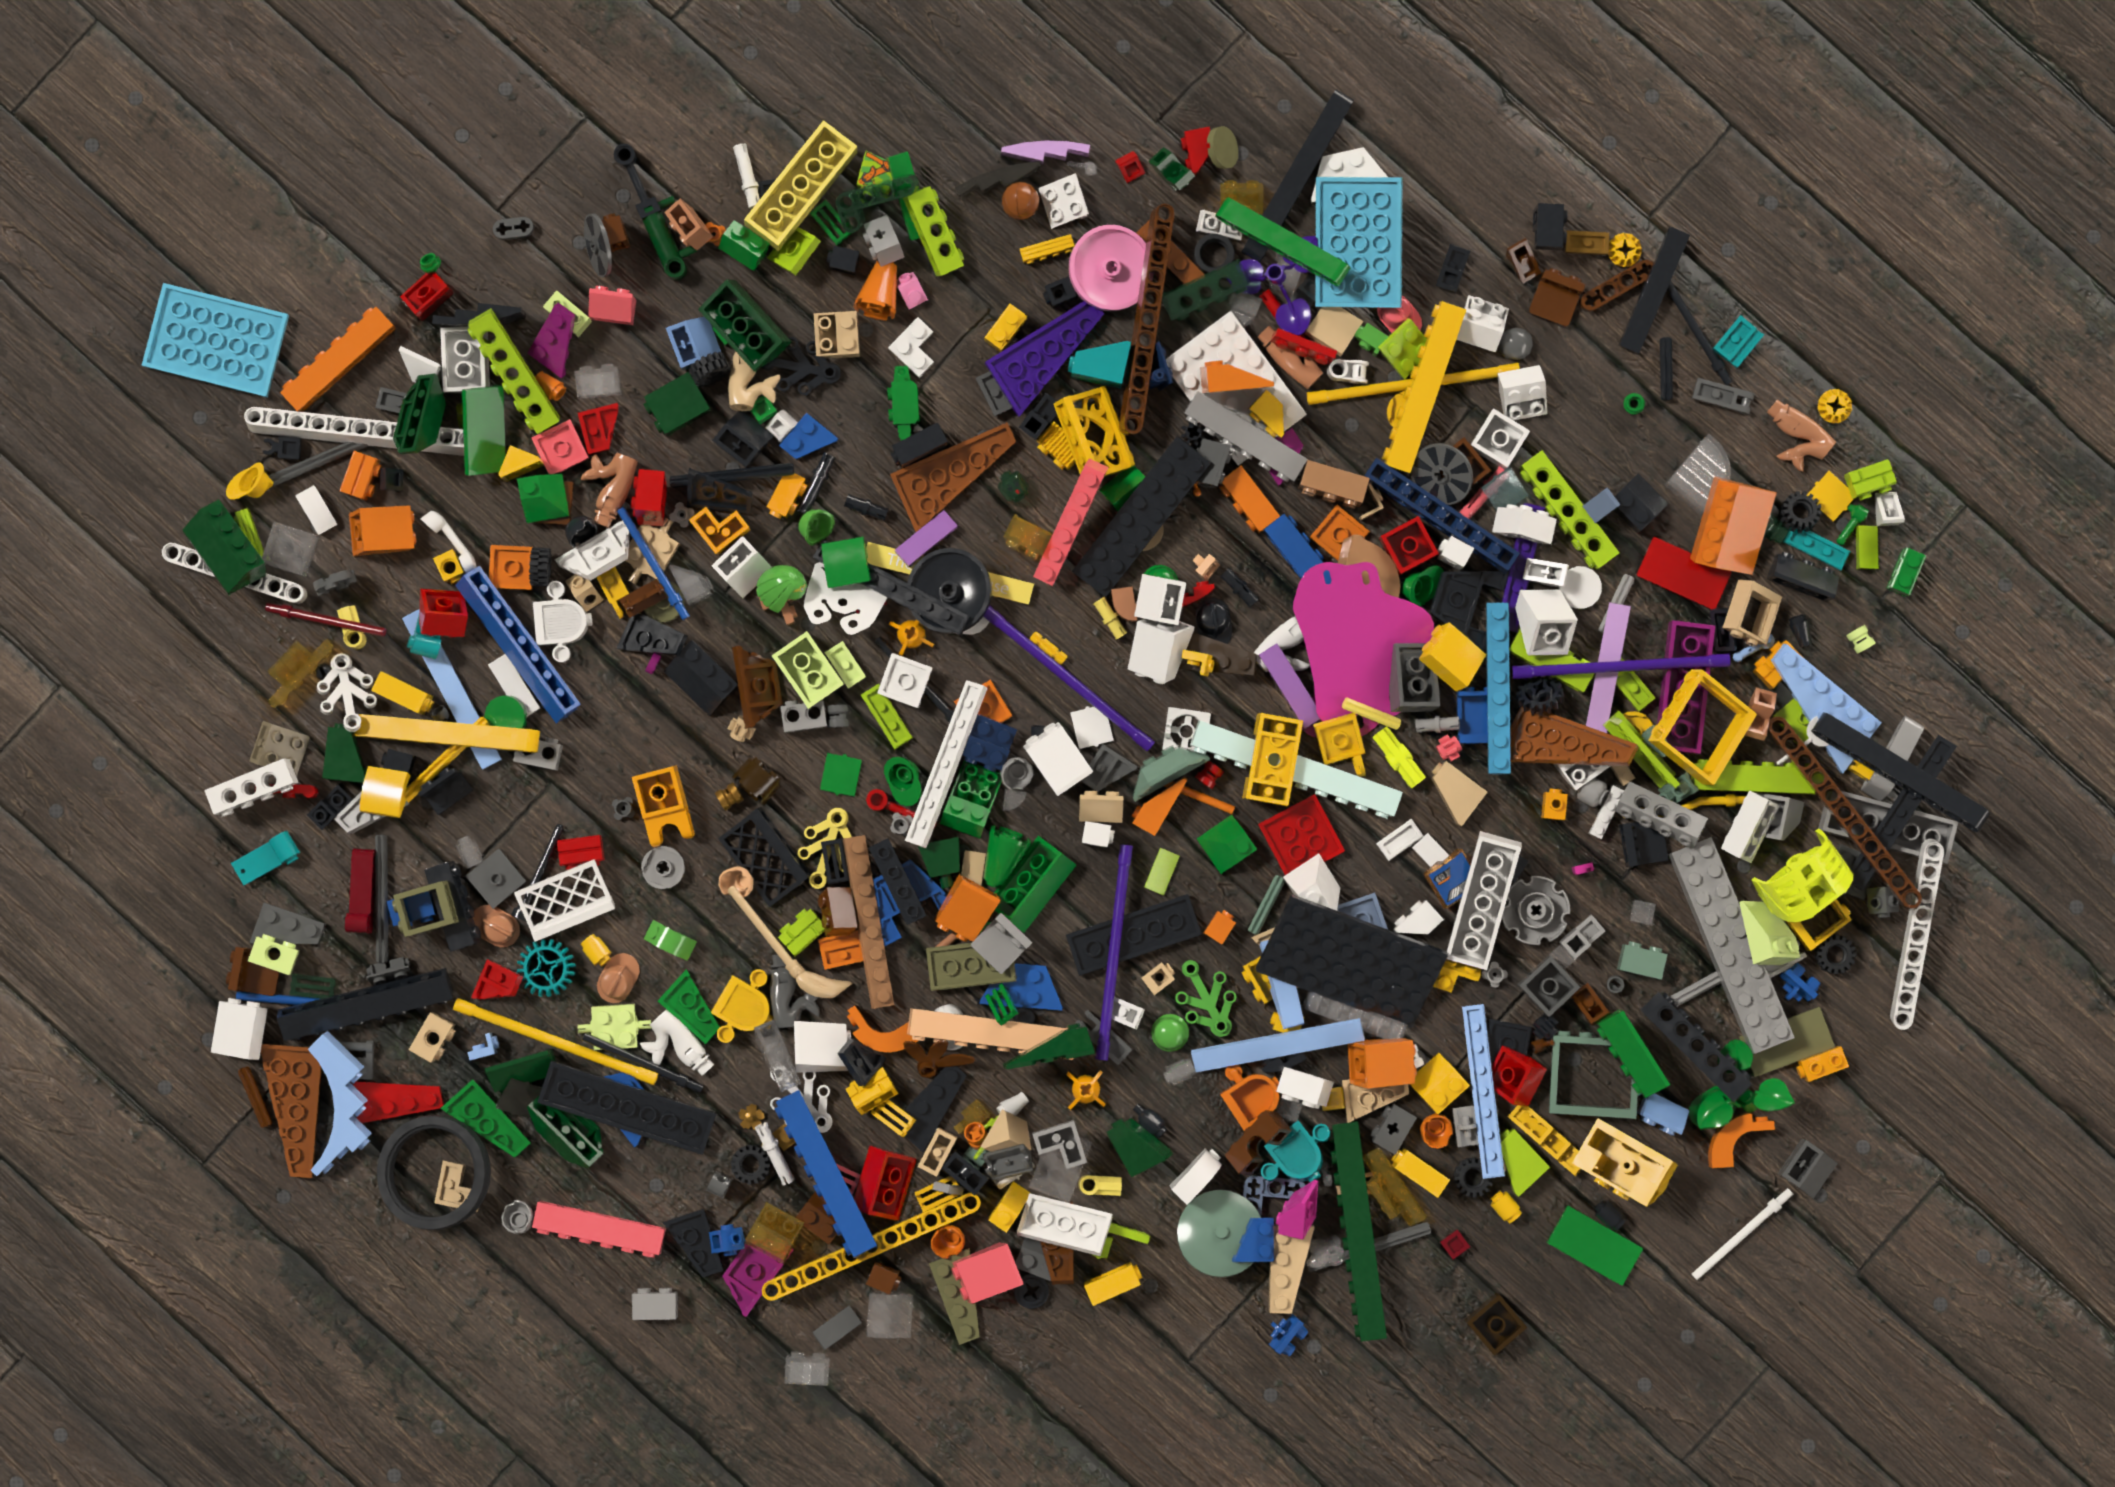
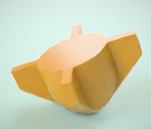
[889,619,934,656]
[1066,1070,1106,1110]

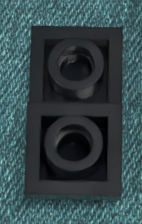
[307,783,355,830]
[1260,1053,1307,1073]

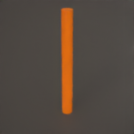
[1164,781,1235,814]

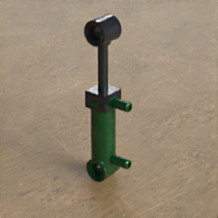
[613,144,698,281]

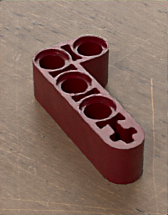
[345,848,375,933]

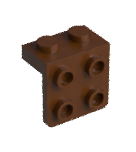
[1529,268,1586,327]
[226,947,280,996]

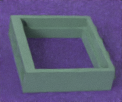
[1548,1031,1638,1119]

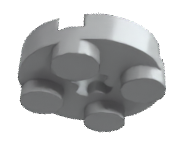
[641,846,685,889]

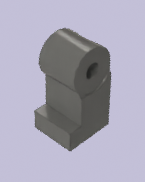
[706,1170,733,1199]

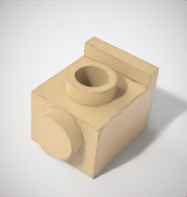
[1141,962,1175,995]

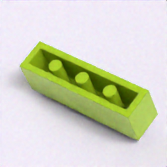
[1509,629,1594,693]

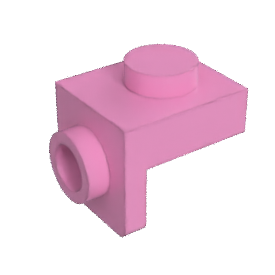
[897,272,928,309]

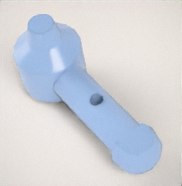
[1733,634,1775,662]

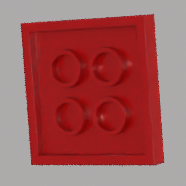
[1258,794,1345,875]

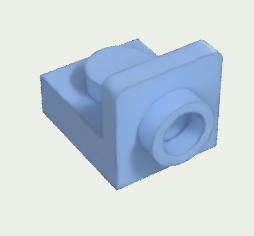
[467,1032,499,1060]

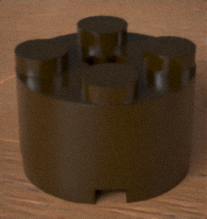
[731,757,781,806]

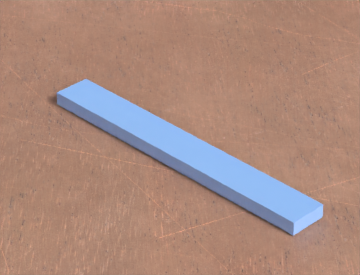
[402,609,502,770]
[1462,1004,1505,1179]
[1191,1018,1365,1072]

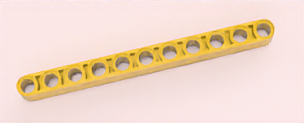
[762,1192,981,1301]

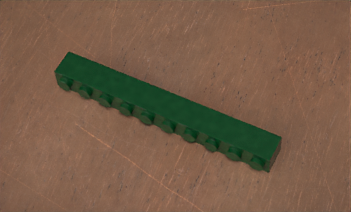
[1329,1122,1387,1342]

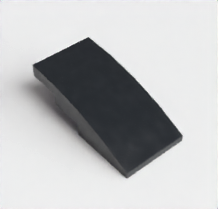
[432,303,526,330]

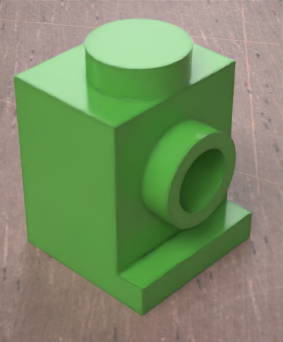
[1354,323,1389,357]

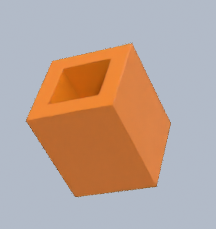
[1203,910,1236,944]

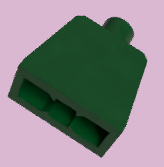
[918,837,960,889]

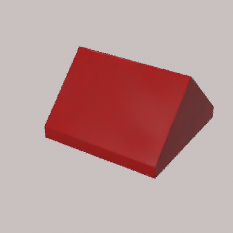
[400,272,454,321]

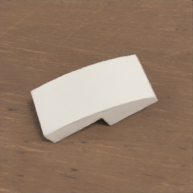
[1196,210,1242,241]
[295,485,337,535]

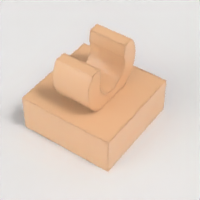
[1193,554,1220,581]

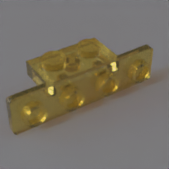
[267,638,334,708]
[1363,1148,1427,1226]

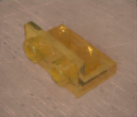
[1220,180,1264,214]

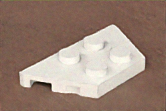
[1311,147,1388,204]
[555,520,630,581]

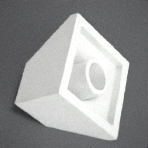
[399,346,442,383]

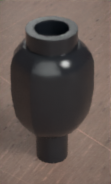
[1133,1104,1167,1139]

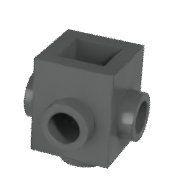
[1867,886,1899,918]

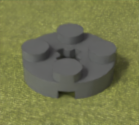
[313,569,357,596]

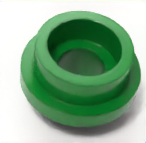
[420,253,441,273]
[1623,393,1645,415]

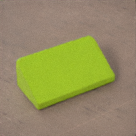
[1856,525,1879,569]
[1144,848,1180,896]

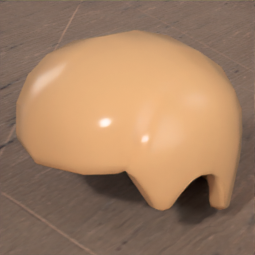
[718,866,753,897]

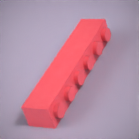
[1033,458,1109,586]
[532,1201,666,1258]

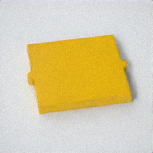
[1806,471,1853,522]

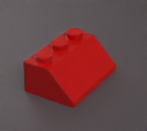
[854,1146,917,1221]

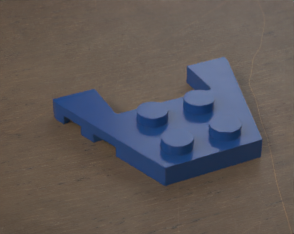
[873,860,947,946]

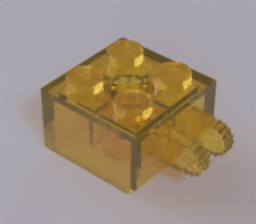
[1003,514,1053,560]

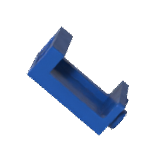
[1456,687,1488,744]

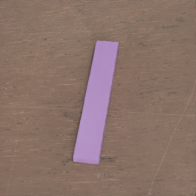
[1586,602,1631,733]

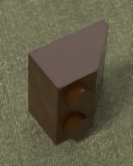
[795,1191,837,1245]

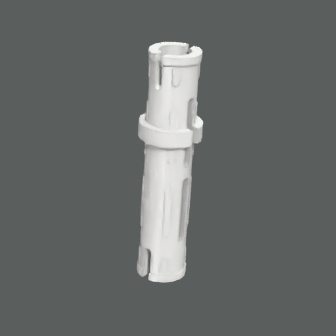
[733,143,760,209]
[755,1122,795,1185]

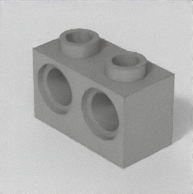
[781,700,828,733]
[513,737,563,771]

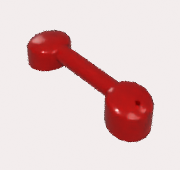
[866,789,937,828]

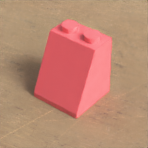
[951,1242,1023,1303]

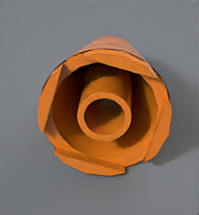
[853,261,897,320]

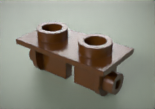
[619,579,667,618]

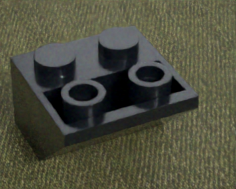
[712,411,774,468]

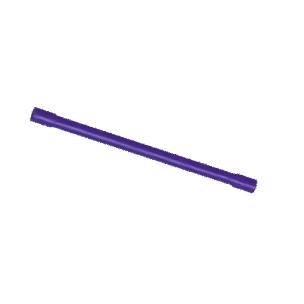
[983,605,1155,751]
[1512,654,1730,679]
[1095,844,1133,1061]

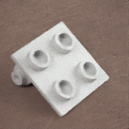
[1039,173,1089,229]

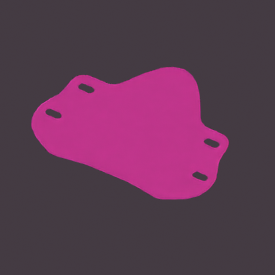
[1293,562,1434,736]

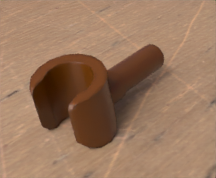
[1531,1038,1554,1054]

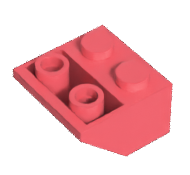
[589,286,637,326]

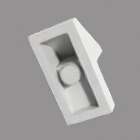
[1112,997,1145,1030]

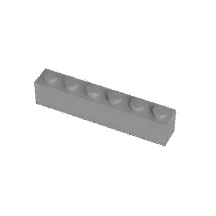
[1184,391,1308,482]

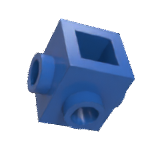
[709,1224,745,1256]

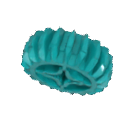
[517,939,576,997]

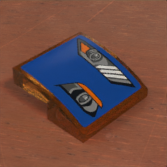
[1423,848,1471,908]

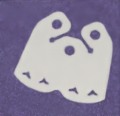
[804,562,887,635]

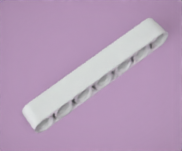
[162,543,307,604]

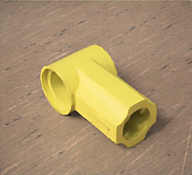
[337,605,367,650]
[1078,1175,1122,1196]

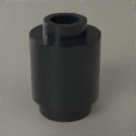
[1594,1199,1627,1231]

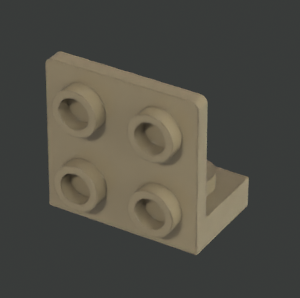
[249,721,310,776]

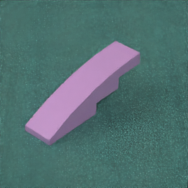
[1001,141,1090,164]

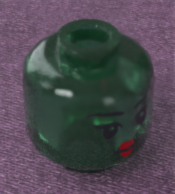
[998,470,1029,503]

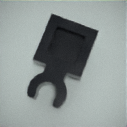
[263,437,302,460]

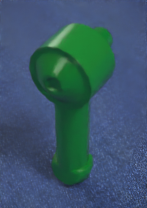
[1836,504,1869,545]

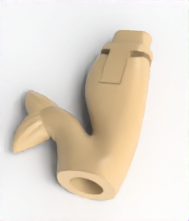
[728,350,780,411]

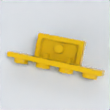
[1433,959,1481,993]

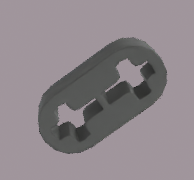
[493,217,534,240]

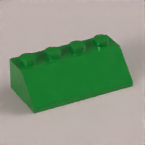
[994,836,1076,933]
[1597,1010,1670,1098]

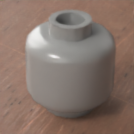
[1577,777,1609,807]

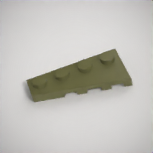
[929,1248,980,1345]

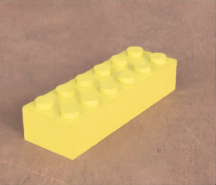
[744,120,858,251]

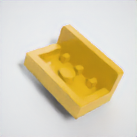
[1241,956,1273,1004]

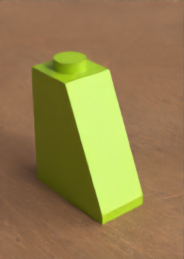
[1500,1128,1550,1197]

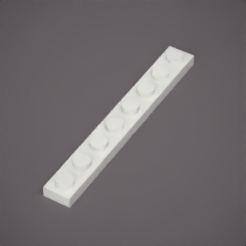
[905,680,987,848]

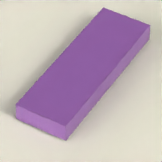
[895,510,958,568]

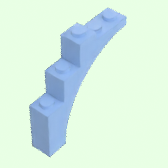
[308,1031,372,1176]

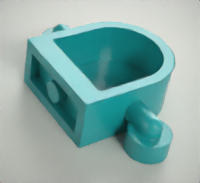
[1261,1120,1331,1182]

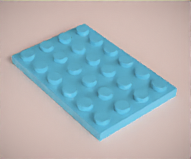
[1315,177,1403,308]
[142,283,289,398]

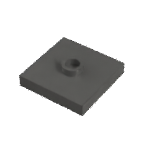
[466,849,527,909]

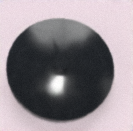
[907,548,992,634]

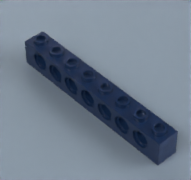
[1364,458,1520,574]

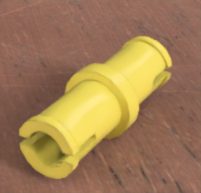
[1093,596,1128,640]

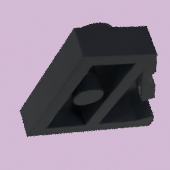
[837,1039,887,1086]

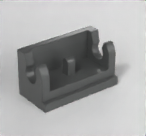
[983,1144,1033,1182]

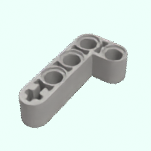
[1861,716,1924,801]

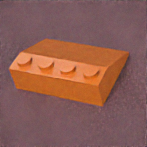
[1200,360,1274,393]
[1690,476,1777,575]

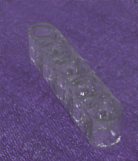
[1302,991,1408,1039]

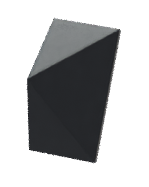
[1710,608,1743,652]

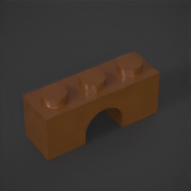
[1225,1110,1292,1176]

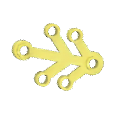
[798,808,852,889]

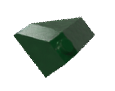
[1003,1023,1095,1070]

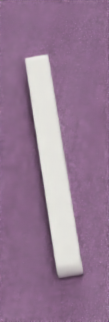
[244,407,464,456]

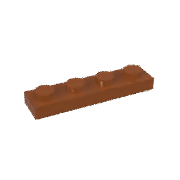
[1136,220,1210,296]

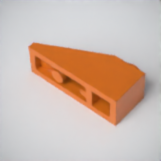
[1132,777,1188,836]

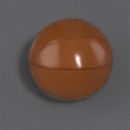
[1002,182,1039,220]

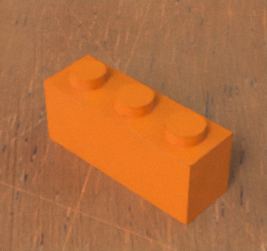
[1220,466,1280,533]

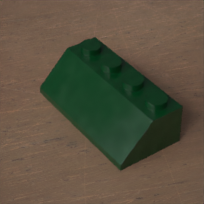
[698,279,791,371]
[183,499,266,595]

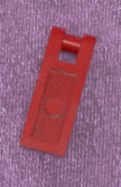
[255,784,319,799]

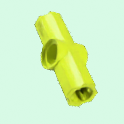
[1372,726,1426,788]

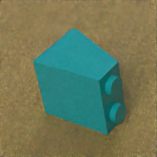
[1068,341,1131,389]

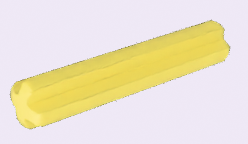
[1342,698,1401,730]

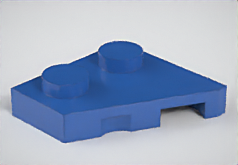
[779,413,839,460]
[1232,1218,1274,1262]

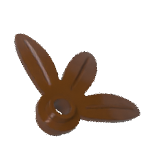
[903,1040,975,1078]

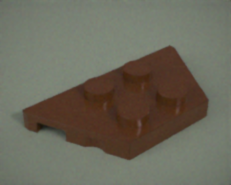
[732,646,783,729]

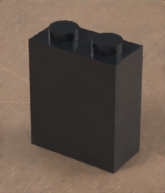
[891,422,949,469]

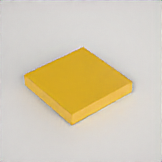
[1313,713,1365,765]

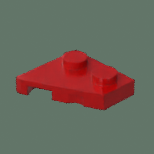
[578,403,619,455]

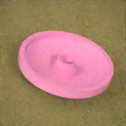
[1069,225,1154,311]

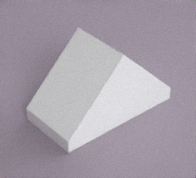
[1875,492,1905,526]
[1523,558,1569,586]

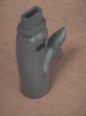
[770,955,820,1028]

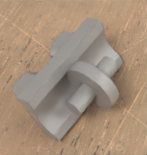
[1452,1105,1479,1147]

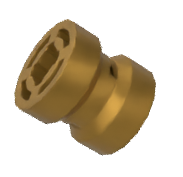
[715,782,744,811]

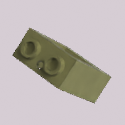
[392,881,459,937]

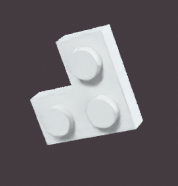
[888,317,934,378]

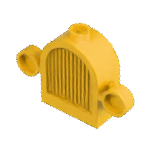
[711,969,774,1043]

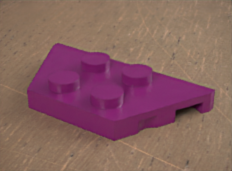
[723,1240,795,1317]

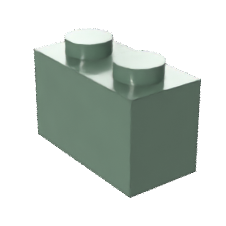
[1617,941,1668,980]

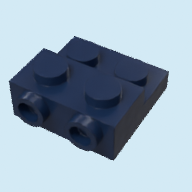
[962,714,1017,772]

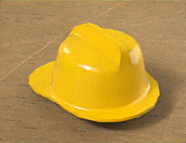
[226,463,273,500]

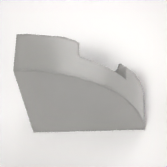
[932,1181,964,1195]

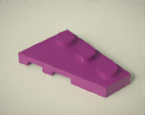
[527,303,576,378]

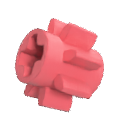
[1436,735,1463,762]

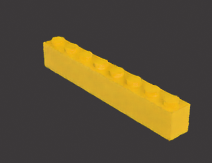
[1382,301,1466,473]

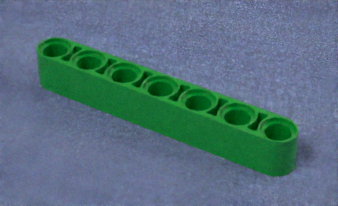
[1215,197,1351,287]

